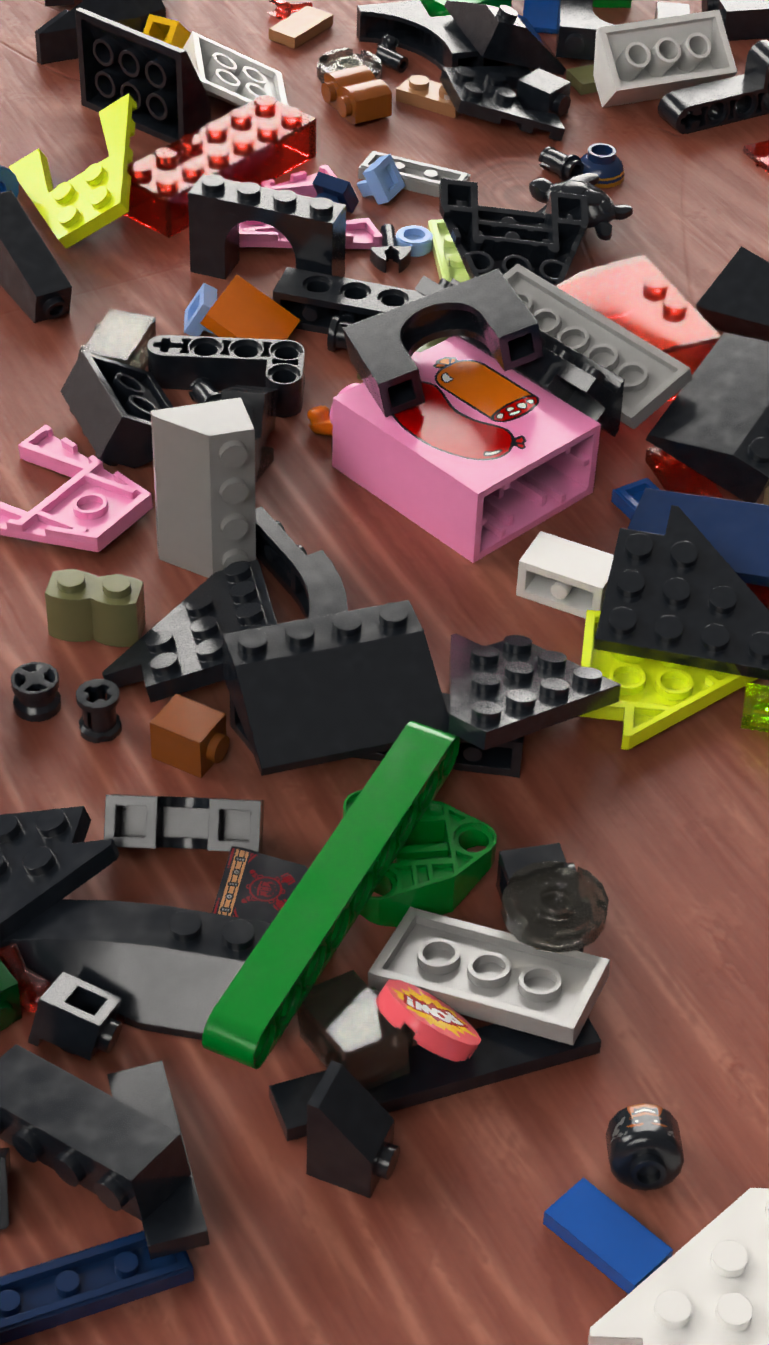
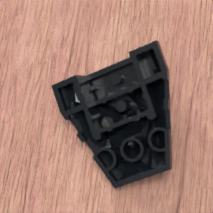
[439,178,589,289]

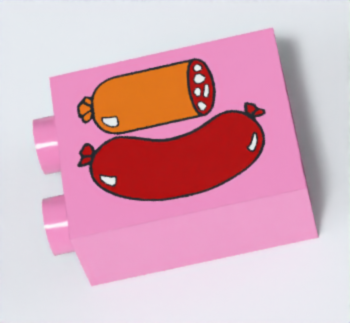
[330,336,601,563]

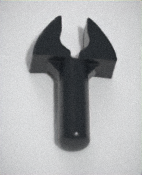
[370,224,411,273]

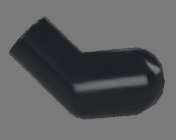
[376,34,409,73]

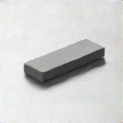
[358,151,471,198]

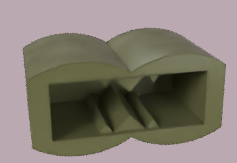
[45,569,146,647]

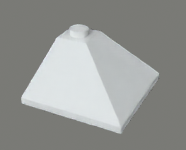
[183,31,291,127]

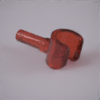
[268,0,313,20]

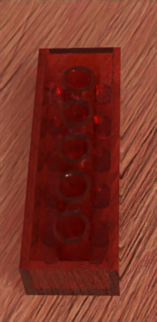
[124,95,316,238]

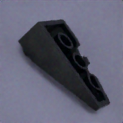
[35,0,166,65]

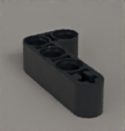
[658,40,769,134]
[147,335,305,418]

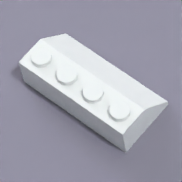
[593,10,737,108]

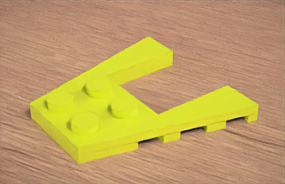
[9,93,137,249]

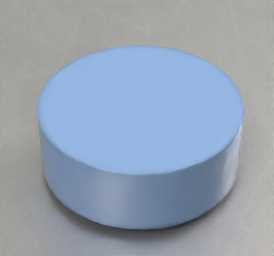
[396,225,433,257]

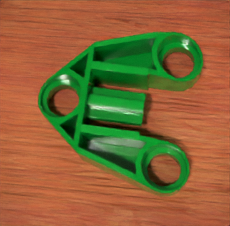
[343,790,497,927]

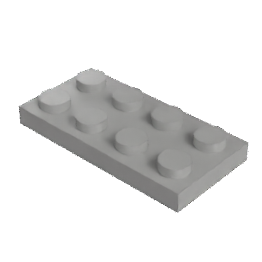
[368,907,610,1045]

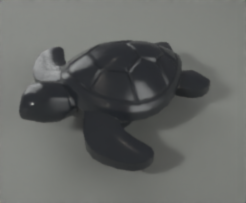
[529,173,633,241]

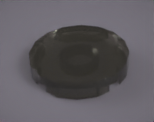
[317,48,382,83]
[501,860,609,953]

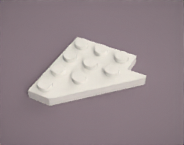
[588,1188,769,1345]

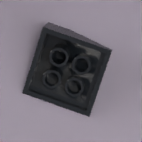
[444,0,566,75]

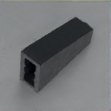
[0,190,72,323]
[696,246,769,342]

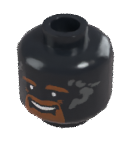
[606,1103,684,1191]

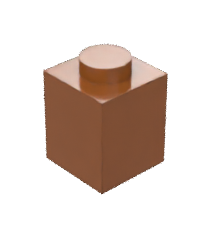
[150,694,230,778]

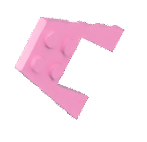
[239,165,383,249]
[0,425,153,552]

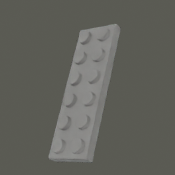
[503,264,692,430]

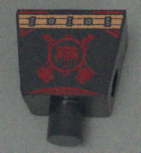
[212,846,308,923]

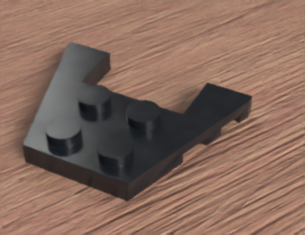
[440,65,565,141]

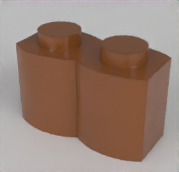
[321,65,392,124]

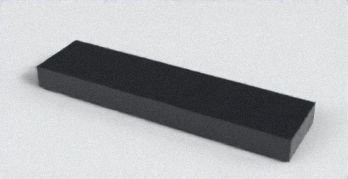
[107,1061,210,1260]

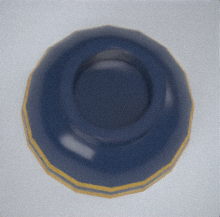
[580,143,624,188]

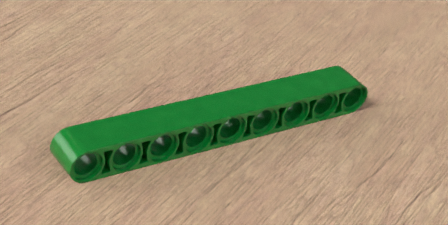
[202,720,460,1070]

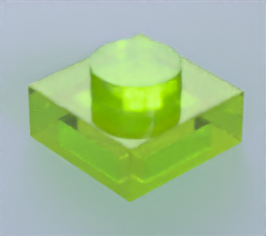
[740,682,769,732]

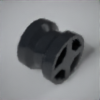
[11,662,61,722]

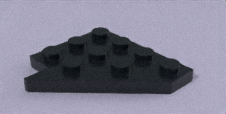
[449,634,621,750]

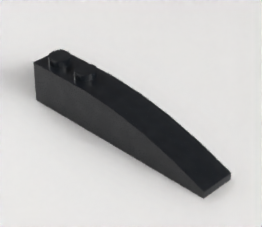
[0,899,271,1040]

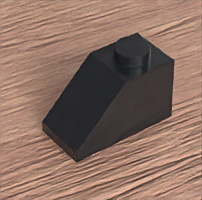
[306,1061,400,1198]

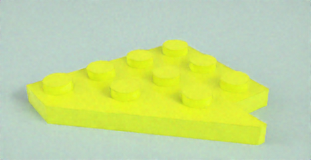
[580,610,758,750]

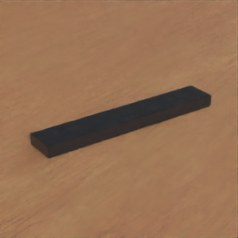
[269,1018,601,1142]

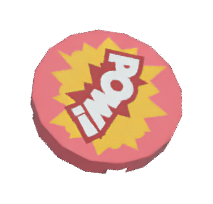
[376,979,481,1062]

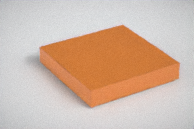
[200,274,300,340]

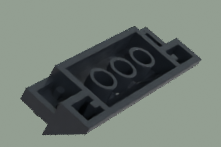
[415,275,625,437]

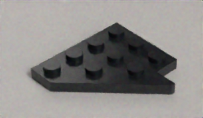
[594,505,769,680]
[102,559,278,703]
[0,806,120,943]

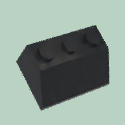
[61,350,173,469]

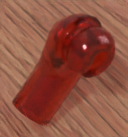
[0,943,52,1014]

